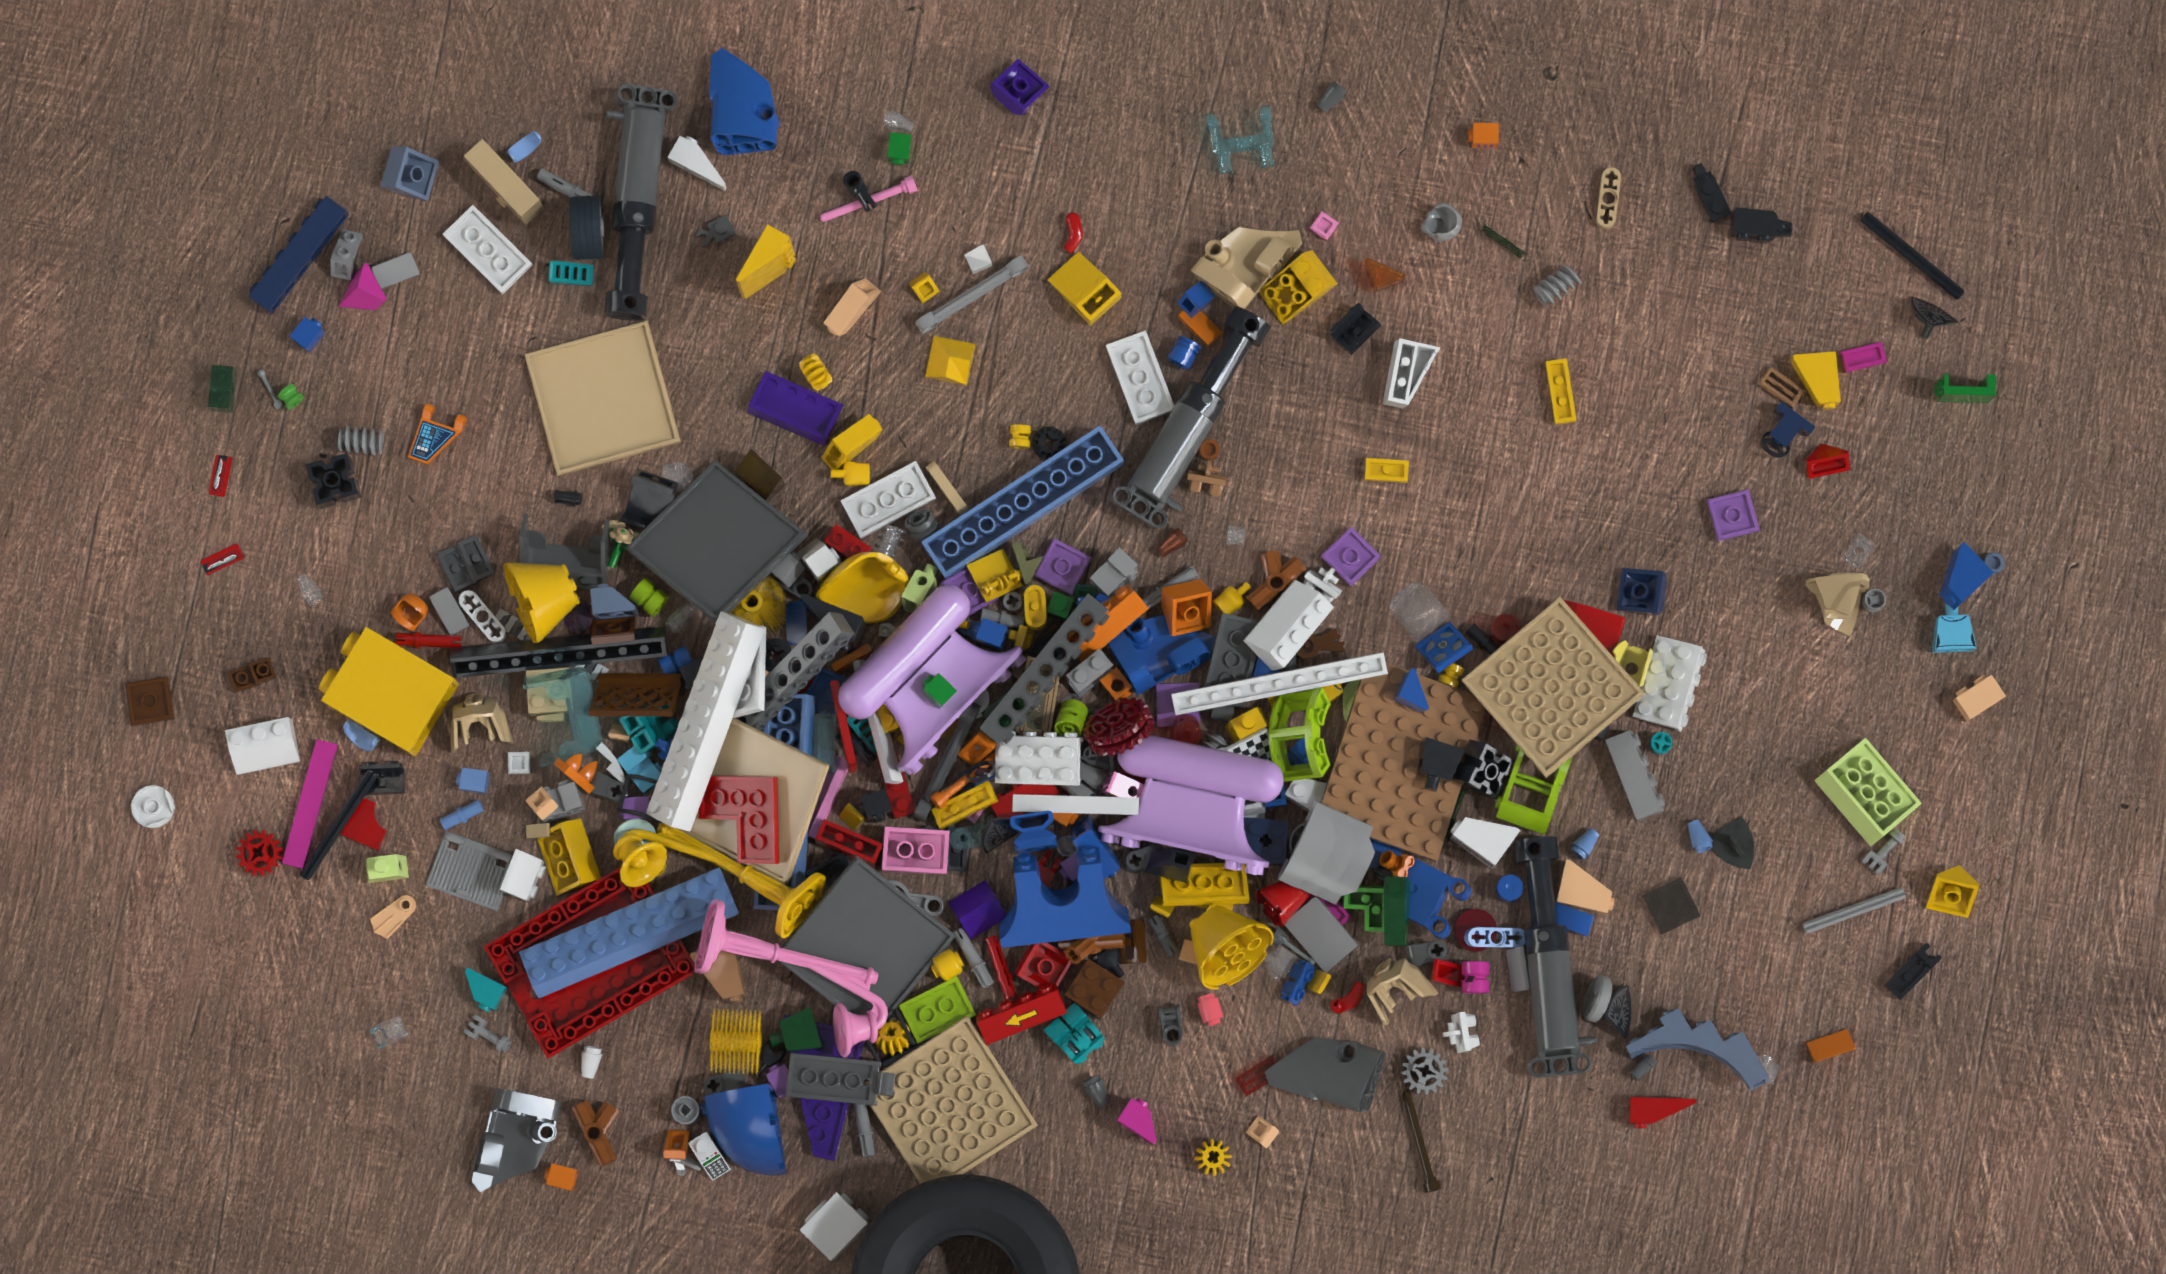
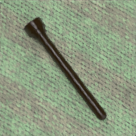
[1402,1090,1442,1193]

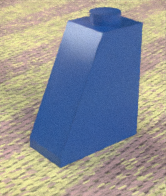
[1939,542,1994,610]
[1070,814,1120,879]

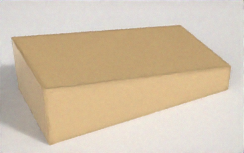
[537,713,565,723]
[526,823,550,839]

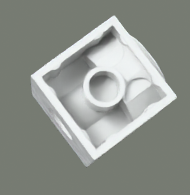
[800,1192,870,1262]

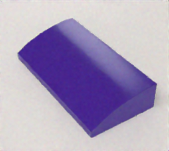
[748,371,843,446]

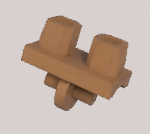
[1187,459,1227,496]

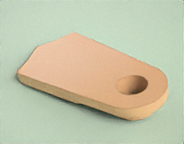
[370,895,416,939]

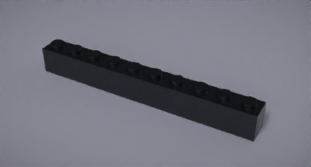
[450,626,668,678]

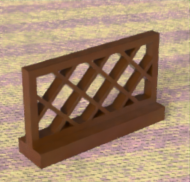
[588,673,685,716]

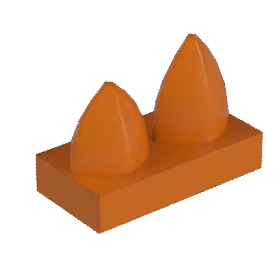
[554,754,597,794]

